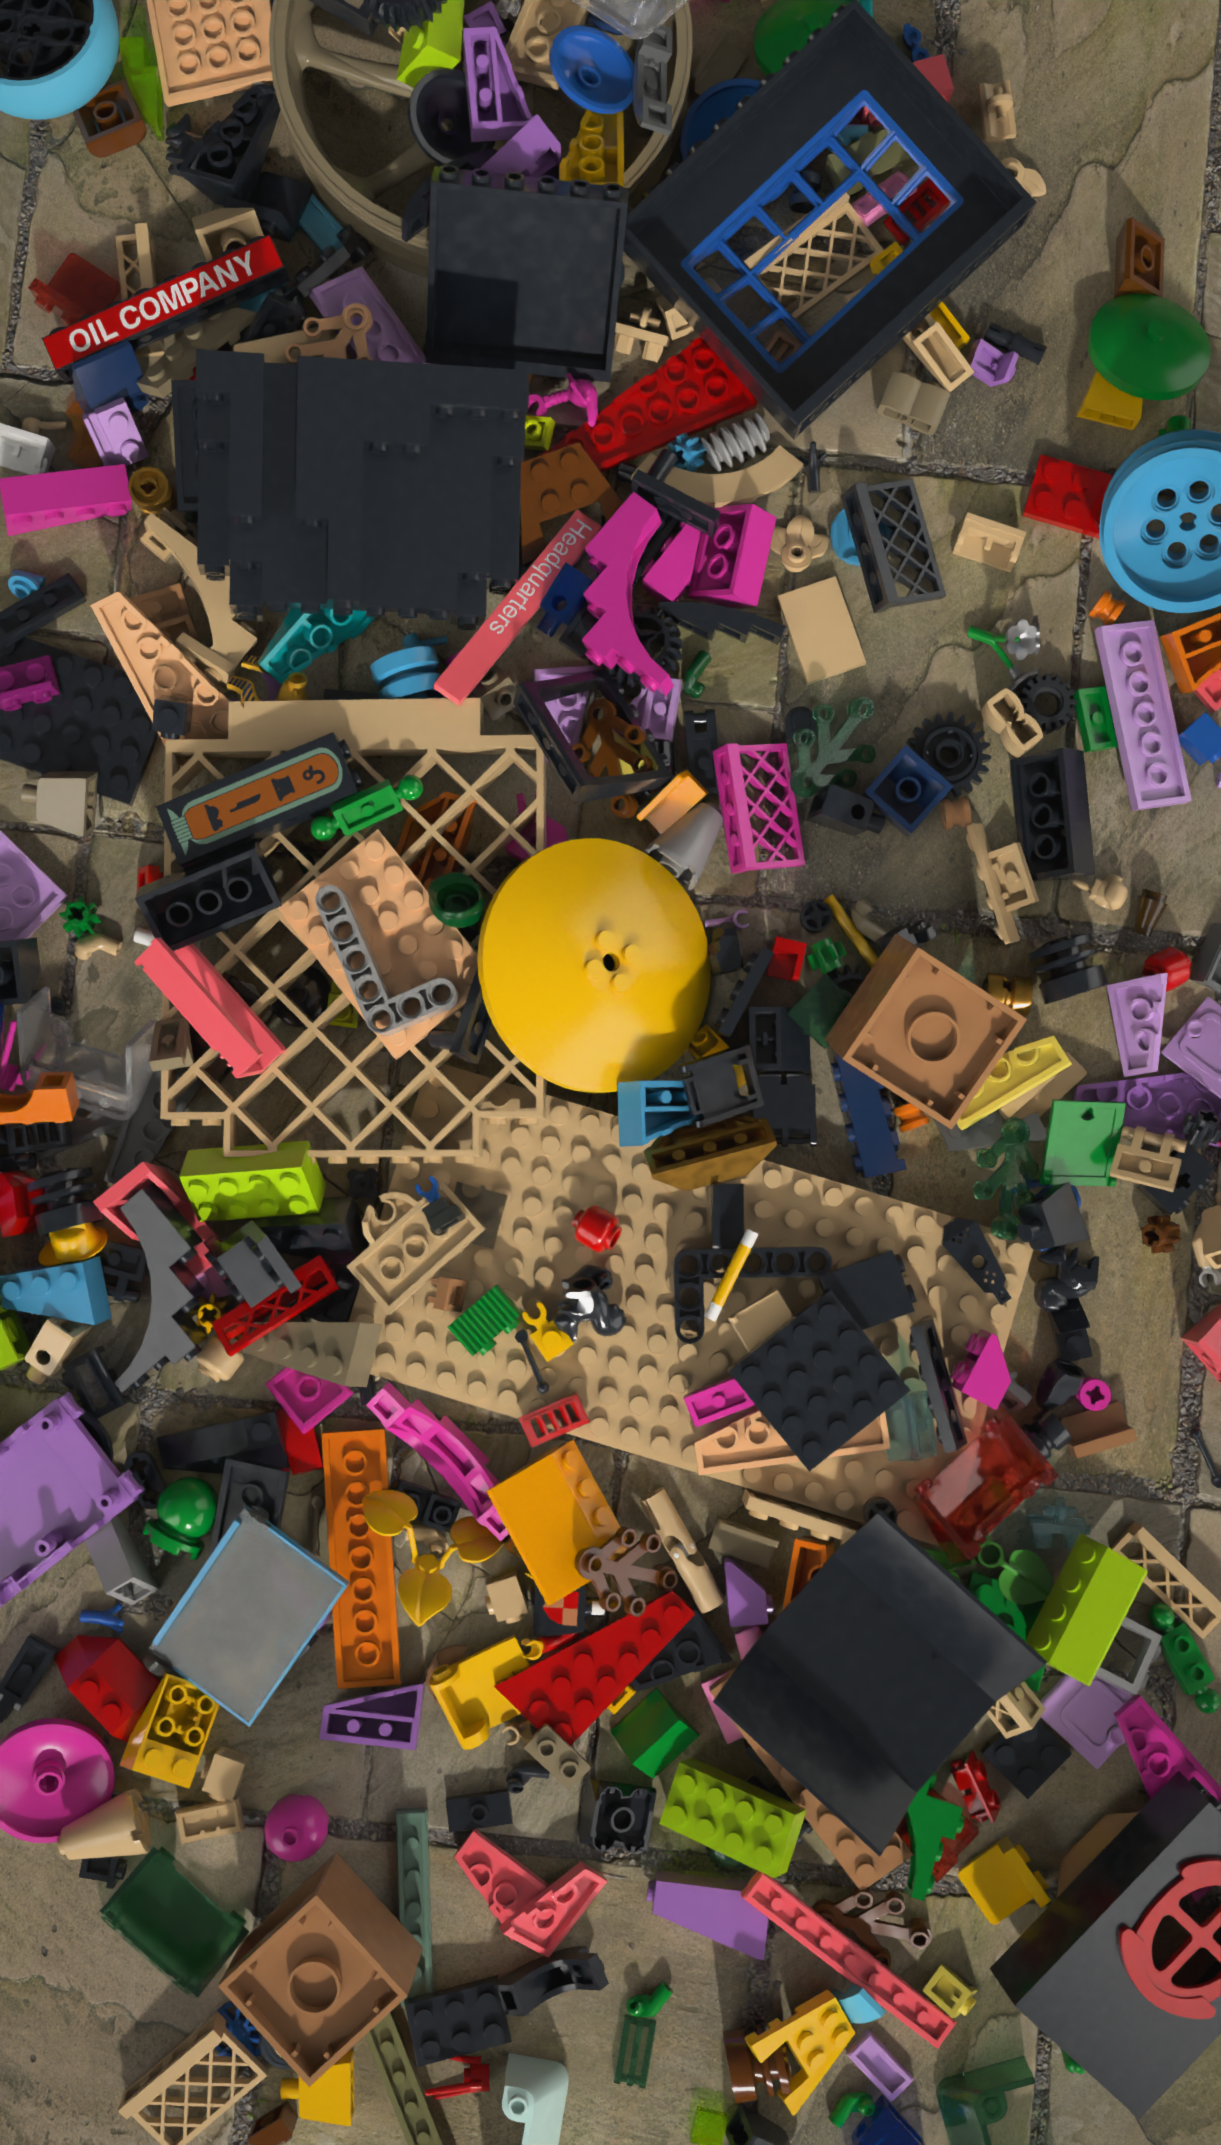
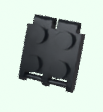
[752,1073,817,1147]

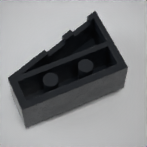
[255,1196,368,1266]

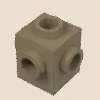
[471,665,520,721]

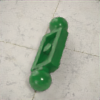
[311,775,423,841]
[1148,1603,1221,1714]

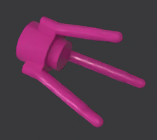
[0,1020,45,1091]

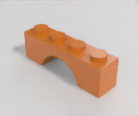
[0,1071,79,1125]

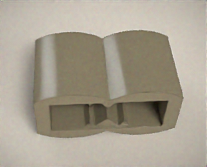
[876,370,950,435]

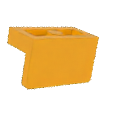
[636,770,709,834]

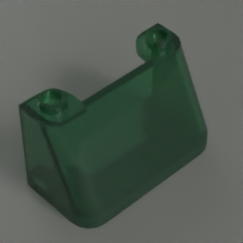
[96,1846,250,1998]

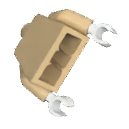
[1192,1191,1221,1287]

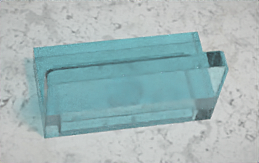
[885,1390,938,1461]

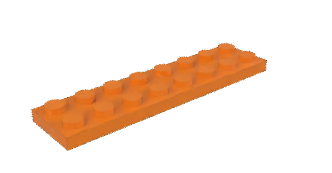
[321,1428,402,1689]

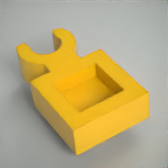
[522,1301,574,1362]

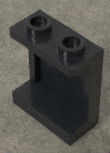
[817,1249,917,1330]

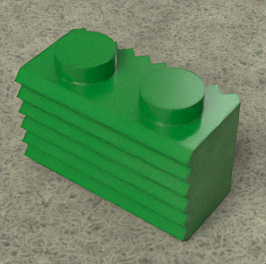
[448,1283,522,1356]

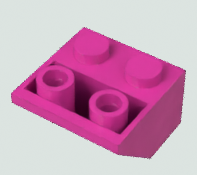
[950,1329,1011,1410]

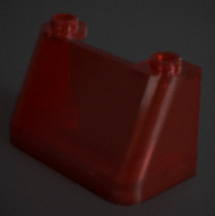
[913,1415,1060,1563]

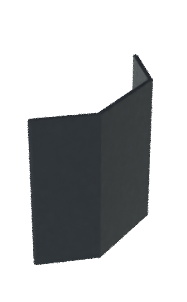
[713,1511,1047,1857]

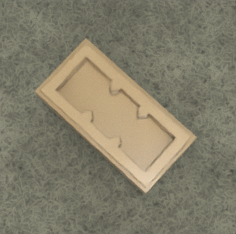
[175,1796,245,1844]

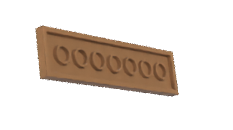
[709,1667,913,1890]

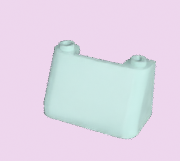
[502,2053,569,2145]

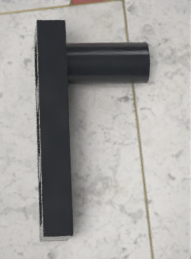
[631,449,721,537]
[428,966,492,1064]

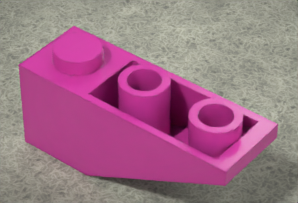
[642,522,701,602]

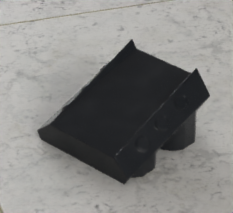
[577,1778,657,1853]

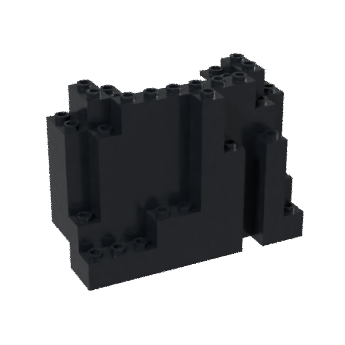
[196,349,529,630]

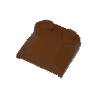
[73,78,147,158]

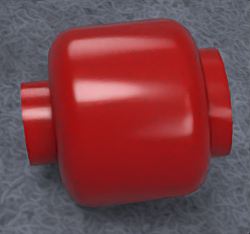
[1142,946,1191,992]
[572,1205,622,1252]

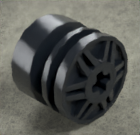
[1028,933,1109,1004]
[26,1167,105,1237]

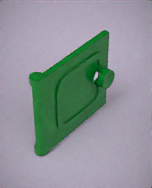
[1039,1099,1126,1187]

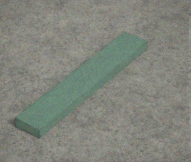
[395,1807,434,2006]

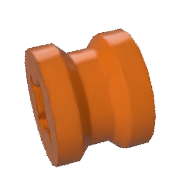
[1088,589,1127,625]
[892,1103,930,1132]

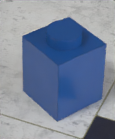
[1178,712,1221,766]

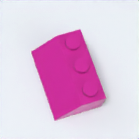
[688,503,776,608]

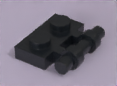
[90,1240,147,1303]

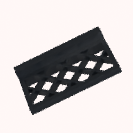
[841,479,946,613]

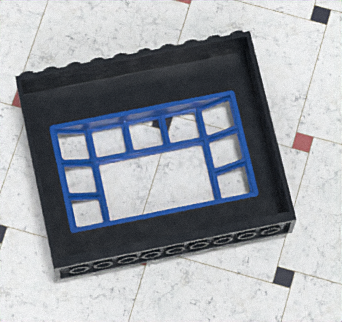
[623,0,1037,440]

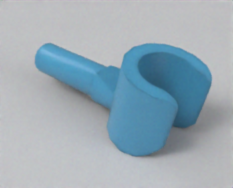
[402,633,448,649]

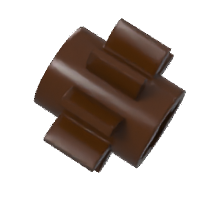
[1140,1215,1182,1254]

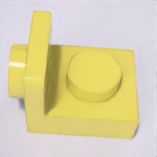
[922,1964,978,2018]

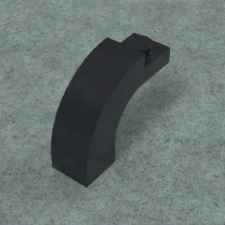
[494,1946,609,2016]

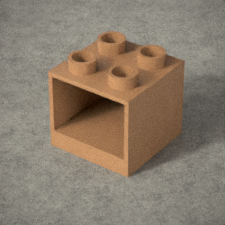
[824,933,1027,1130]
[218,1852,423,2087]

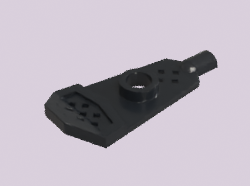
[941,1217,1011,1305]

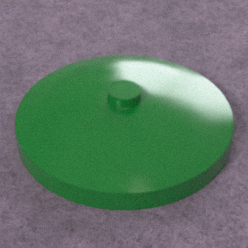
[753,0,876,76]
[1087,293,1211,401]

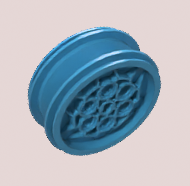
[1099,429,1221,613]

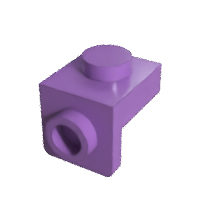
[966,339,1019,387]

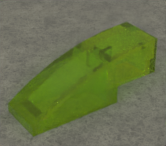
[119,36,164,141]

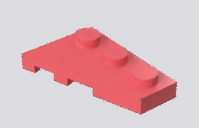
[454,1829,550,1941]
[499,1861,607,1958]

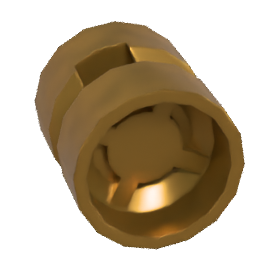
[128,466,177,518]
[982,973,1033,1018]

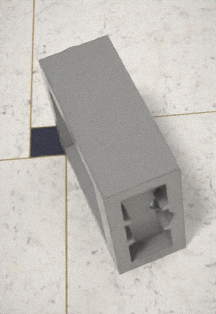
[1095,1617,1162,1695]

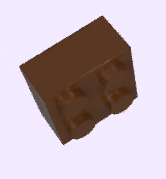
[247,2100,298,2145]

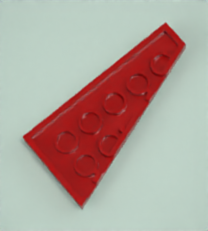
[494,1589,695,1746]

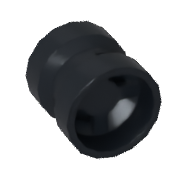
[789,171,822,214]

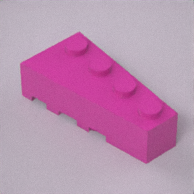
[0,464,132,536]

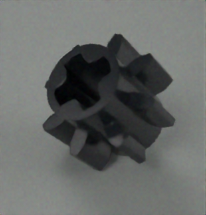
[1181,1109,1221,1148]

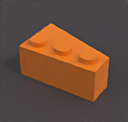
[1160,611,1221,694]

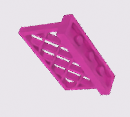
[712,743,805,874]

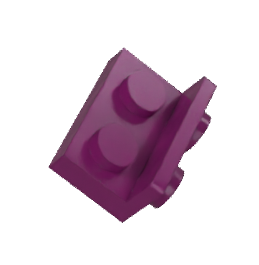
[0,655,60,711]

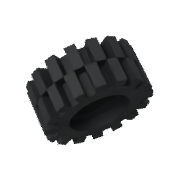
[1018,674,1076,734]

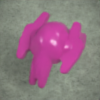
[528,373,598,427]

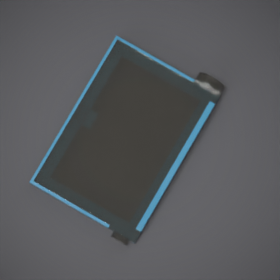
[143,1505,350,1727]

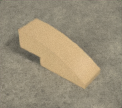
[903,314,974,393]

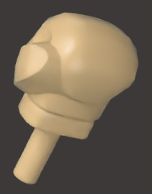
[1072,874,1128,910]

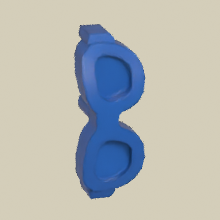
[902,23,929,63]

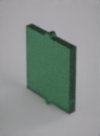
[787,974,851,1050]

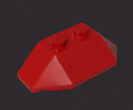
[54,1634,161,1743]

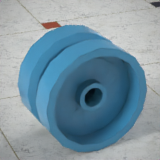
[370,646,444,699]

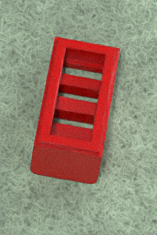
[883,178,950,246]
[518,1391,590,1447]

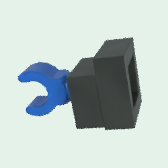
[415,1176,466,1235]

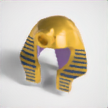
[227,655,308,708]

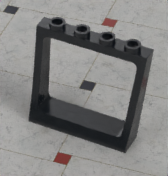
[513,668,673,804]

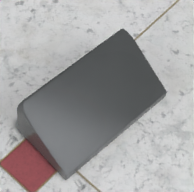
[1189,923,1221,994]

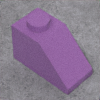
[723,1557,773,1627]

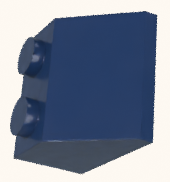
[72,340,149,415]
[862,745,953,837]

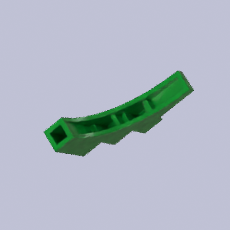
[905,1771,965,1901]

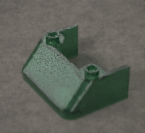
[936,2055,1035,2145]

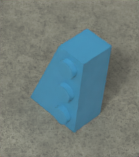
[617,1081,701,1147]
[0,1256,112,1325]

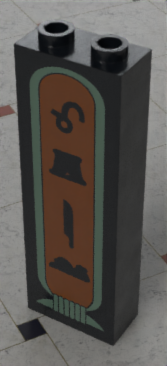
[156,732,364,869]

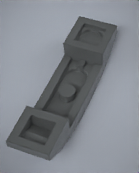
[633,19,672,136]

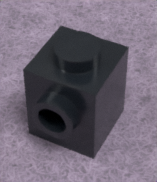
[152,695,194,739]

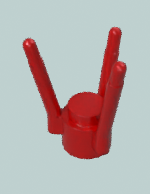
[424,2055,490,2100]

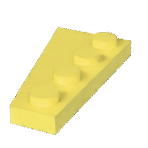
[957,1036,1072,1131]

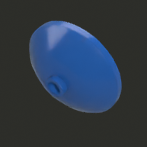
[549,25,634,114]

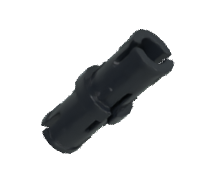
[983,321,1047,365]

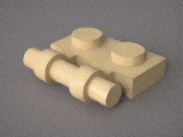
[1110,1125,1187,1192]

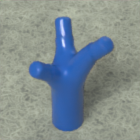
[80,1603,124,1634]

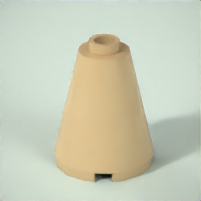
[57,1788,152,1860]

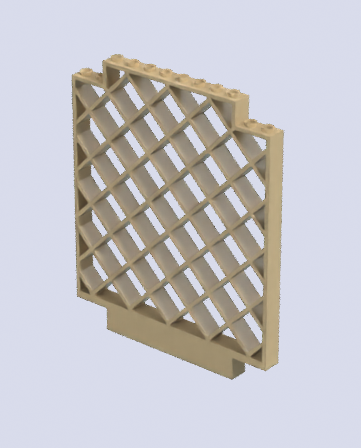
[160,698,546,1164]

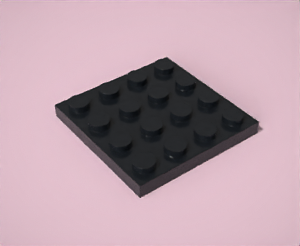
[728,1288,911,1472]

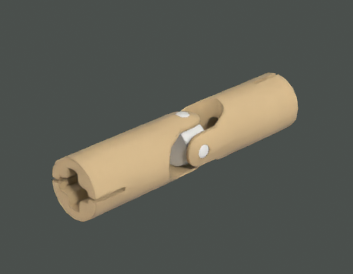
[640,1487,726,1613]

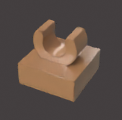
[427,1276,468,1312]

